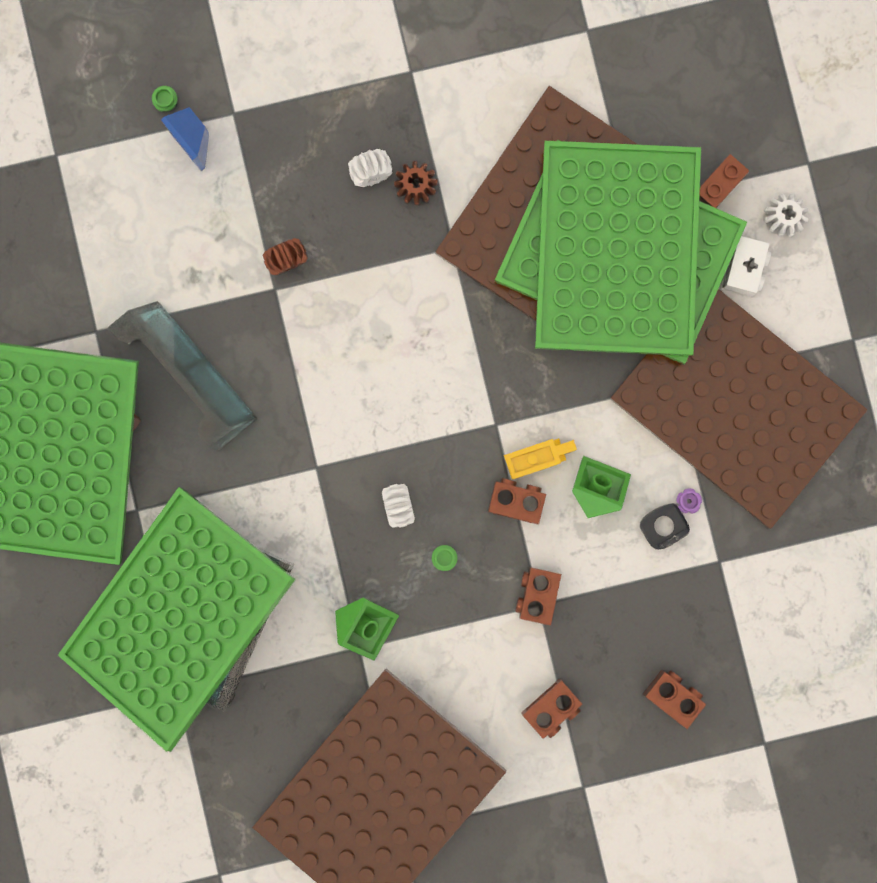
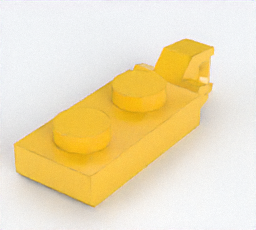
[504,438,577,480]

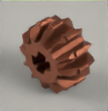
[394,161,438,206]
[262,238,308,275]

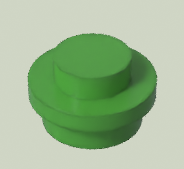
[152,86,178,112]
[432,545,457,571]

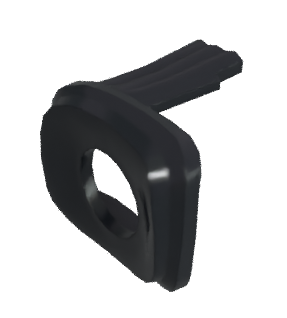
[640,503,690,550]

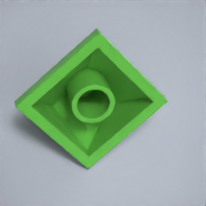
[572,456,631,518]
[335,598,399,661]

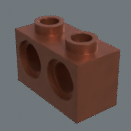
[699,154,749,208]
[488,478,546,525]
[515,567,562,626]
[643,670,706,729]
[521,678,582,739]

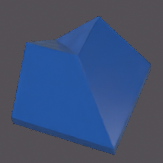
[161,107,209,171]

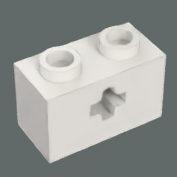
[722,236,771,297]

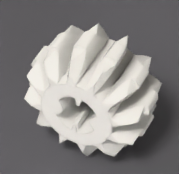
[348,149,393,187]
[764,193,809,237]
[382,484,415,528]

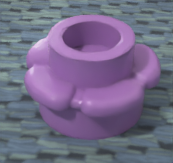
[676,488,702,514]

